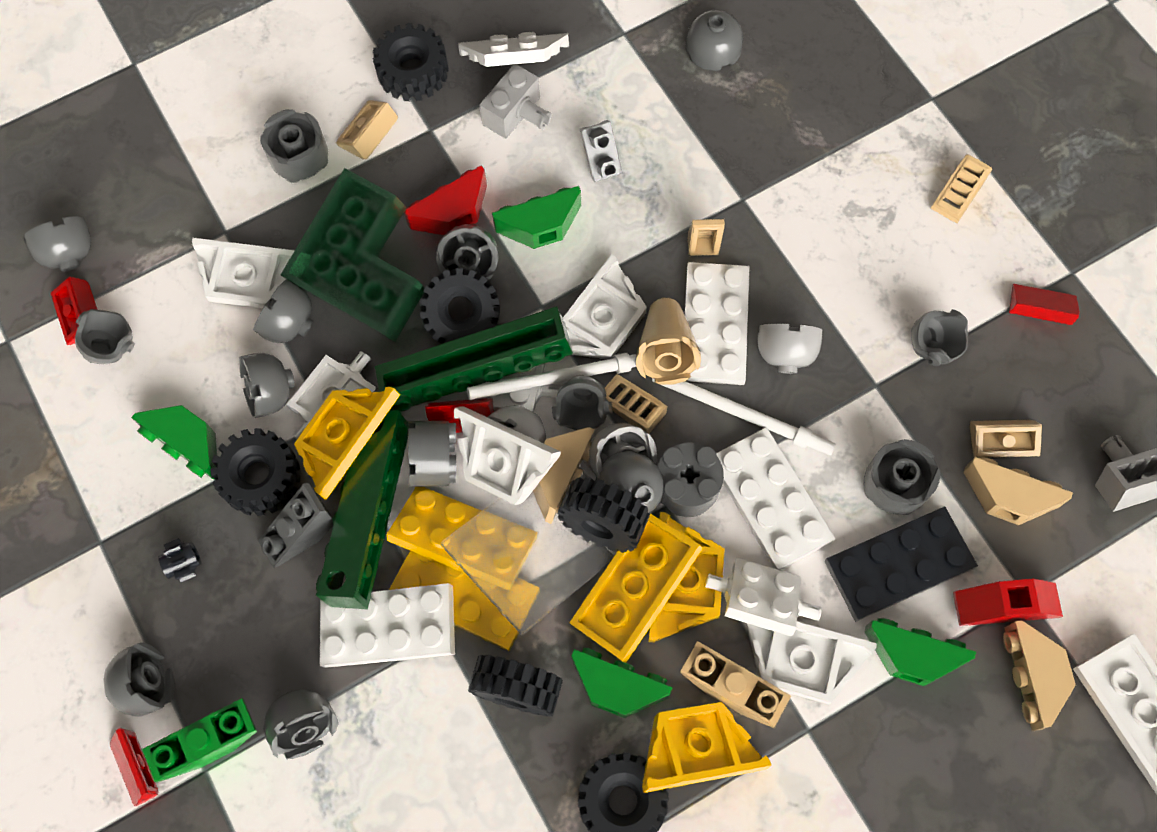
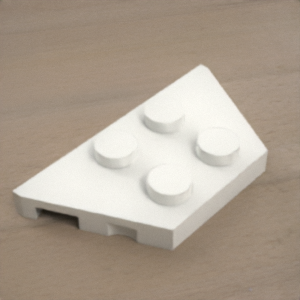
[458,32,569,67]
[192,238,310,308]
[563,254,647,359]
[454,406,561,505]
[746,622,877,704]

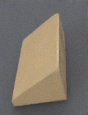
[336,100,398,160]
[970,420,1042,458]

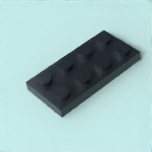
[824,507,978,622]

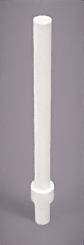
[467,353,636,400]
[652,378,836,456]

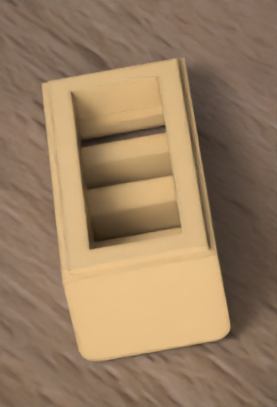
[931,154,992,223]
[687,219,725,256]
[605,374,668,434]

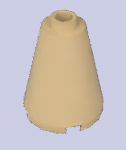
[636,298,701,385]

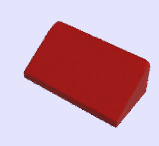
[51,276,98,345]
[1009,284,1080,325]
[425,398,494,433]
[110,728,159,806]

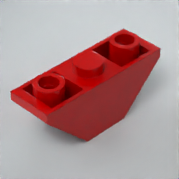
[404,165,487,235]
[953,578,1063,626]

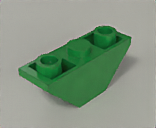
[492,186,581,249]
[131,405,217,481]
[864,618,976,686]
[571,647,673,718]
[142,698,257,783]

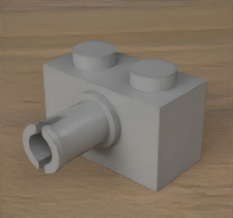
[480,64,552,139]
[1095,435,1157,512]

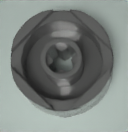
[260,109,328,183]
[408,420,456,487]
[864,439,940,515]
[658,443,724,517]

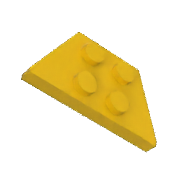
[294,387,400,500]
[648,512,725,642]
[642,702,772,793]

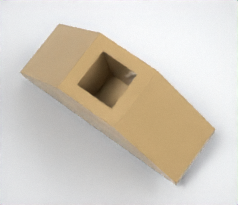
[533,427,594,524]
[964,457,1073,525]
[1003,620,1076,731]
[680,641,791,728]

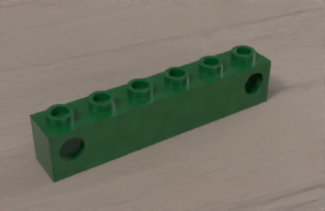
[375,306,573,412]
[316,410,409,610]

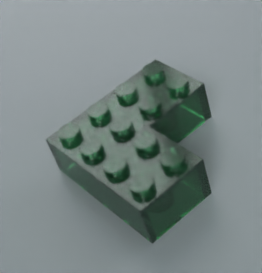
[280,168,425,342]

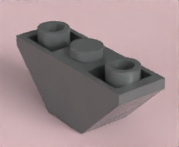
[258,483,333,568]

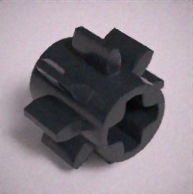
[158,538,201,582]

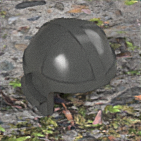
[75,309,135,364]
[911,309,968,366]
[552,375,612,430]

